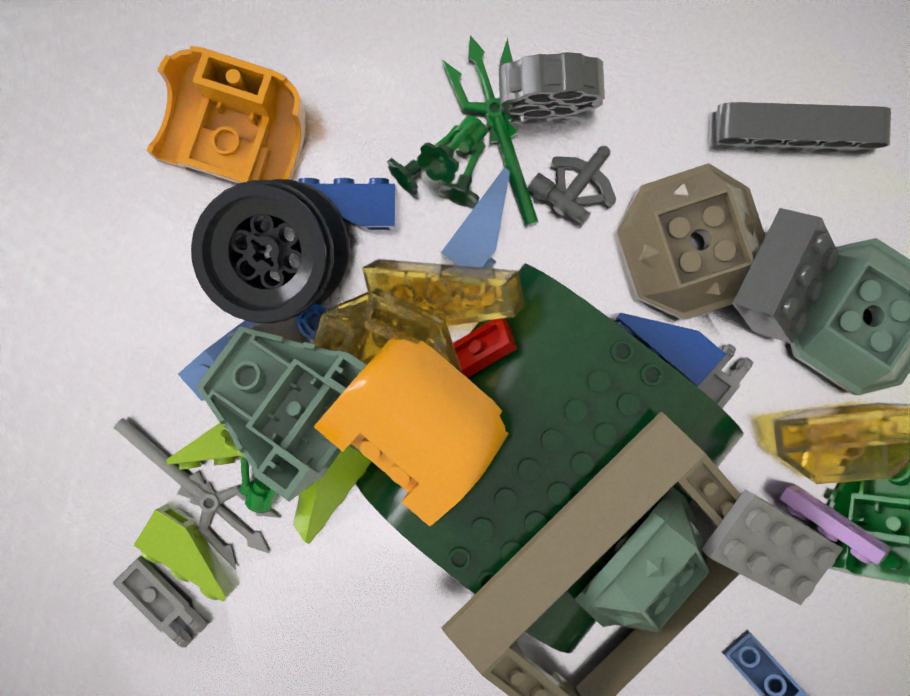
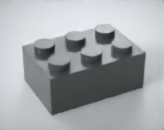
[732,208,838,344]

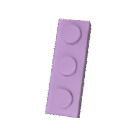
[780,485,892,565]

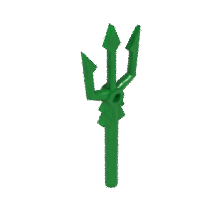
[442,35,539,227]

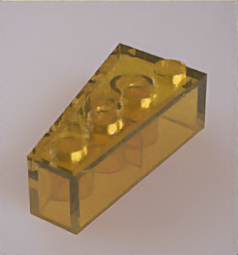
[362,259,525,337]

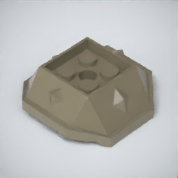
[615,163,766,320]

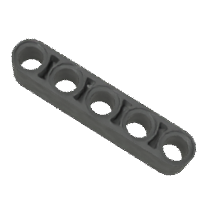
[716,102,891,149]

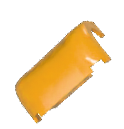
[147,46,305,183]
[314,336,509,526]

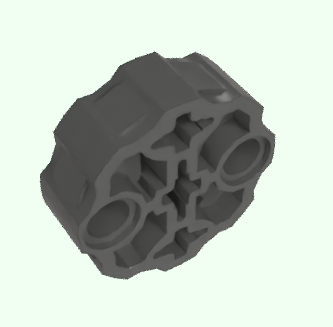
[498,52,605,118]

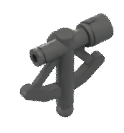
[528,146,616,225]

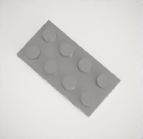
[701,489,843,606]

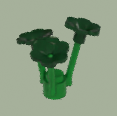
[387,115,488,208]

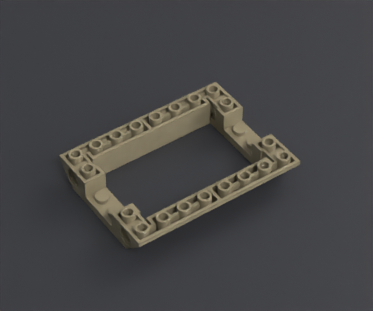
[441,412,741,696]

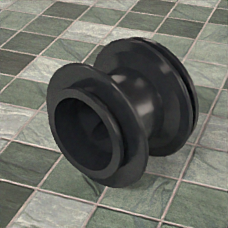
[191,179,350,324]

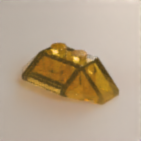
[773,402,910,484]

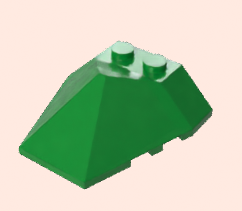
[814,431,910,585]

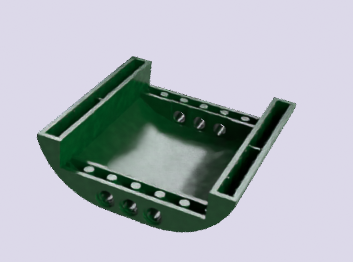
[355,263,744,654]

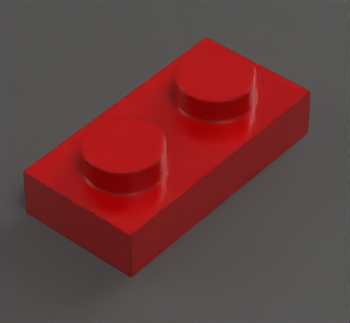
[441,315,517,378]

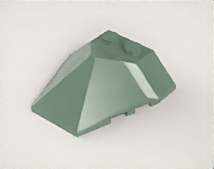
[196,326,366,502]

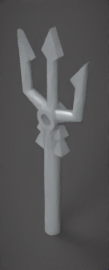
[113,418,281,570]

